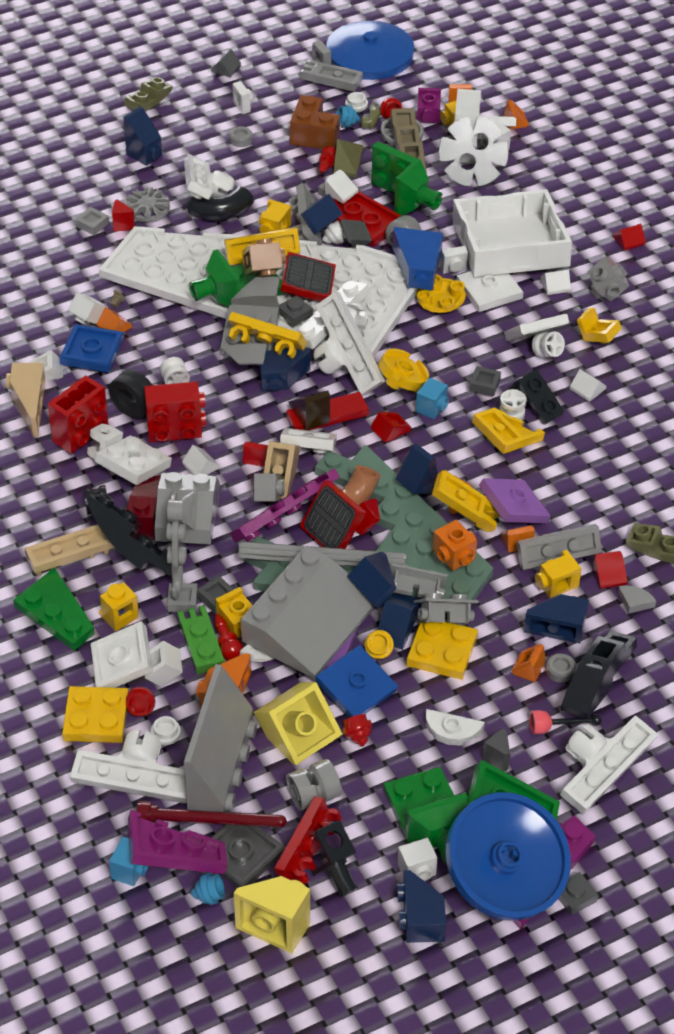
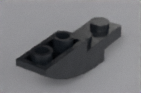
[86,493,172,576]
[561,631,637,718]

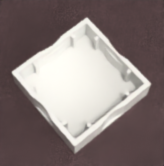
[453,189,572,277]

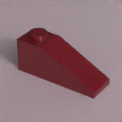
[127,476,161,540]

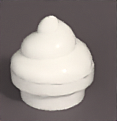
[322,220,346,245]

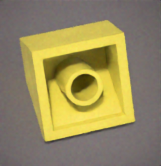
[254,682,343,765]
[234,876,310,954]

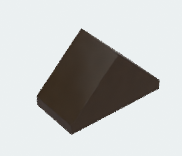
[288,390,330,430]

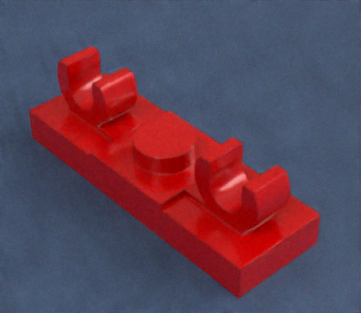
[274,796,342,884]

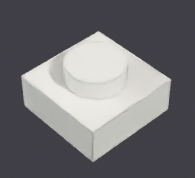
[232,81,253,114]
[440,246,468,274]

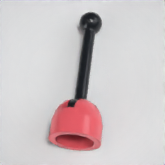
[529,710,602,735]

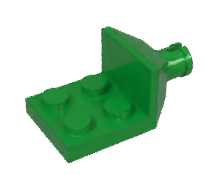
[371,141,443,216]
[189,249,286,307]
[383,767,468,864]

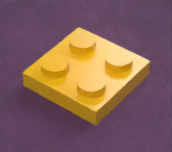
[407,620,478,680]
[62,686,129,743]

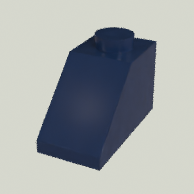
[123,106,162,166]
[259,348,310,392]
[524,594,589,644]

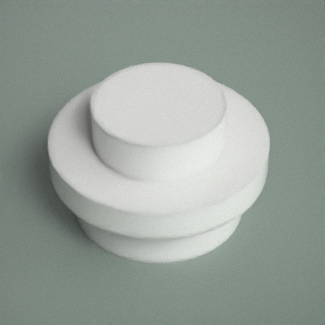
[345,92,368,113]
[151,716,181,745]

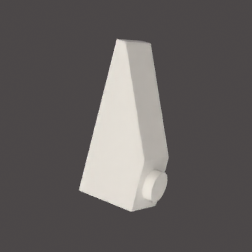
[452,89,481,164]

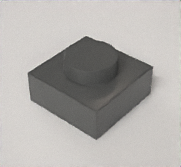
[279,295,313,326]
[469,366,501,396]
[197,576,234,613]
[558,872,598,916]

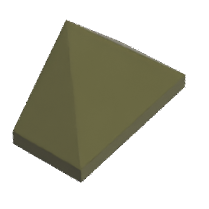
[334,139,363,178]

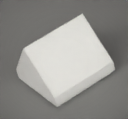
[540,270,571,295]
[570,369,606,402]
[182,445,220,475]

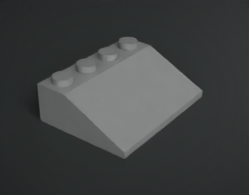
[241,545,375,679]
[184,664,257,812]

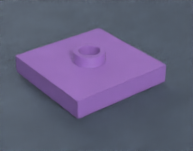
[479,478,551,523]

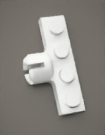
[184,154,235,200]
[297,281,370,349]
[313,292,386,395]
[560,715,659,815]
[70,730,187,804]

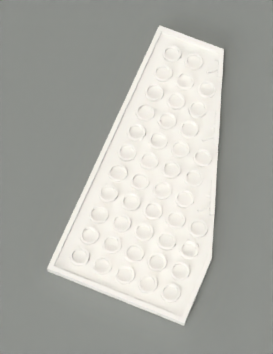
[99,226,418,358]

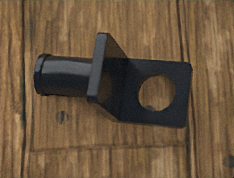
[312,821,359,898]

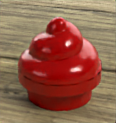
[380,97,402,119]
[126,687,156,716]
[342,714,372,747]

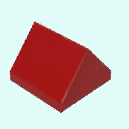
[112,199,135,232]
[612,224,646,251]
[243,441,268,467]
[356,498,380,535]

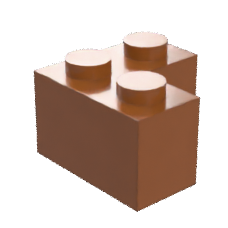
[290,95,340,149]

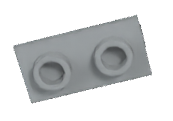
[390,563,448,599]
[414,593,478,624]

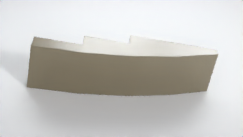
[390,108,427,173]

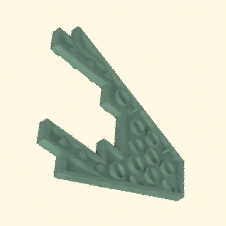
[243,445,493,605]

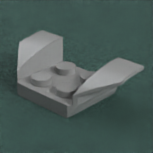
[220,276,280,365]

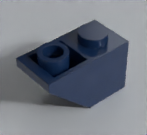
[397,870,447,943]

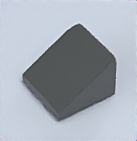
[340,219,372,248]

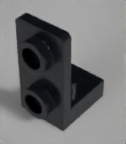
[505,369,564,425]

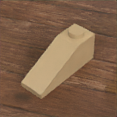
[6,363,46,437]

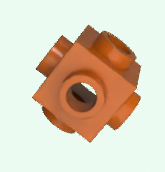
[433,519,477,571]

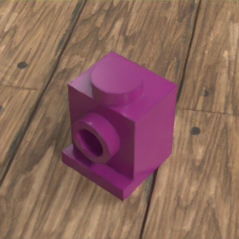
[417,88,441,124]

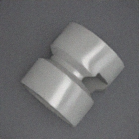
[286,759,342,812]

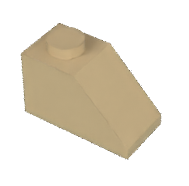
[264,441,300,499]

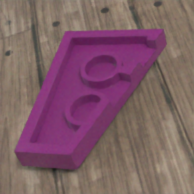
[128,810,228,874]

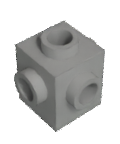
[587,256,629,301]

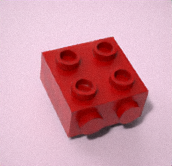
[48,375,109,454]
[144,381,207,443]

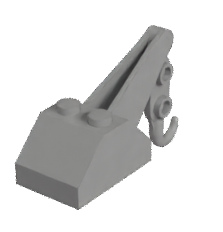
[155,472,220,599]

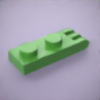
[177,605,224,674]

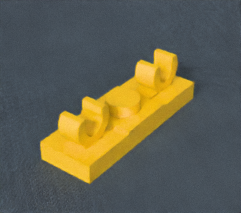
[224,227,301,265]
[228,312,307,359]

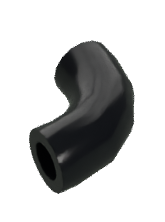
[188,186,254,221]

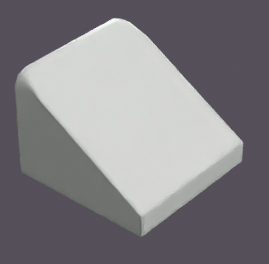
[325,170,359,203]
[31,350,63,380]

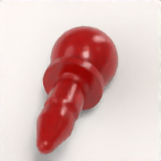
[319,146,336,173]
[215,614,243,661]

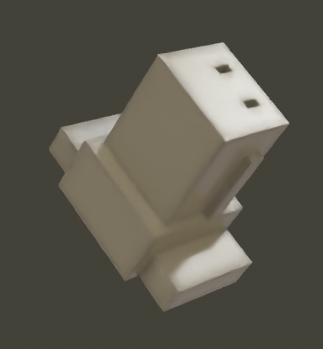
[110,290,125,309]

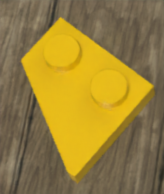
[472,408,545,454]

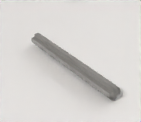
[238,542,406,567]

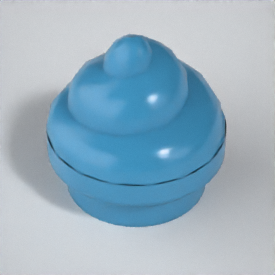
[336,105,360,128]
[191,873,225,905]

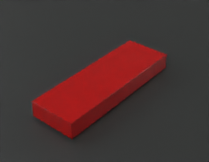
[286,392,369,431]

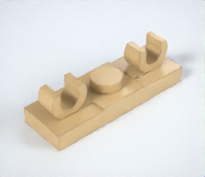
[25,524,115,576]

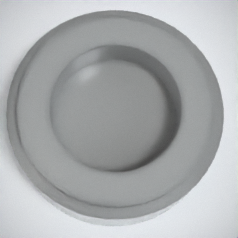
[229,126,252,147]
[546,653,576,683]

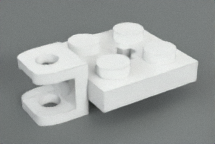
[87,424,172,485]

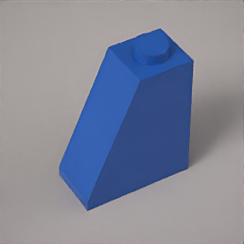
[393,227,443,290]

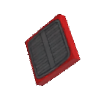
[280,251,336,302]
[300,480,366,549]

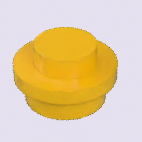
[365,630,394,659]

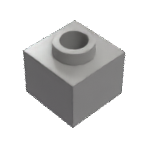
[254,473,285,501]

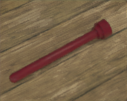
[137,801,287,827]

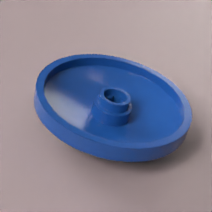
[326,21,414,80]
[446,792,571,921]

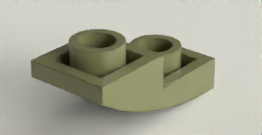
[124,77,173,112]
[626,523,674,564]

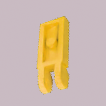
[432,470,499,532]

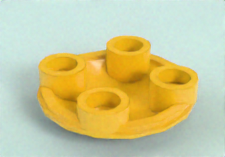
[416,274,466,313]

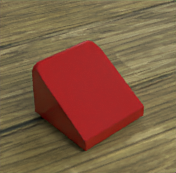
[371,412,412,442]
[593,551,628,589]

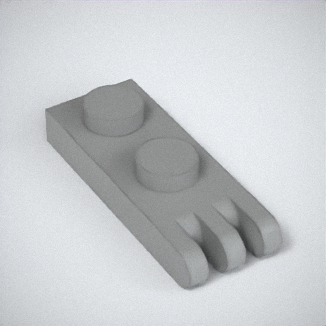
[298,59,363,92]

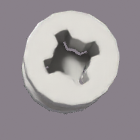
[532,331,565,357]
[160,357,190,384]
[499,389,526,420]

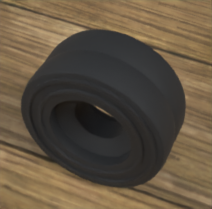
[109,369,153,419]

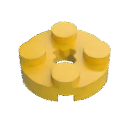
[377,349,429,393]

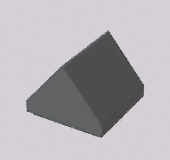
[211,49,241,77]
[483,729,510,772]

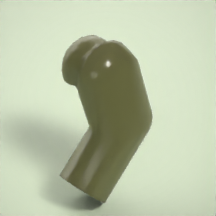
[361,103,381,130]

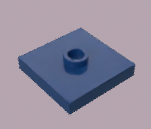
[59,324,124,373]
[315,645,399,718]

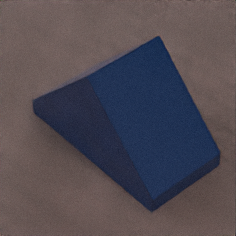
[300,194,343,235]
[396,443,438,494]
[347,551,397,608]
[378,593,422,650]

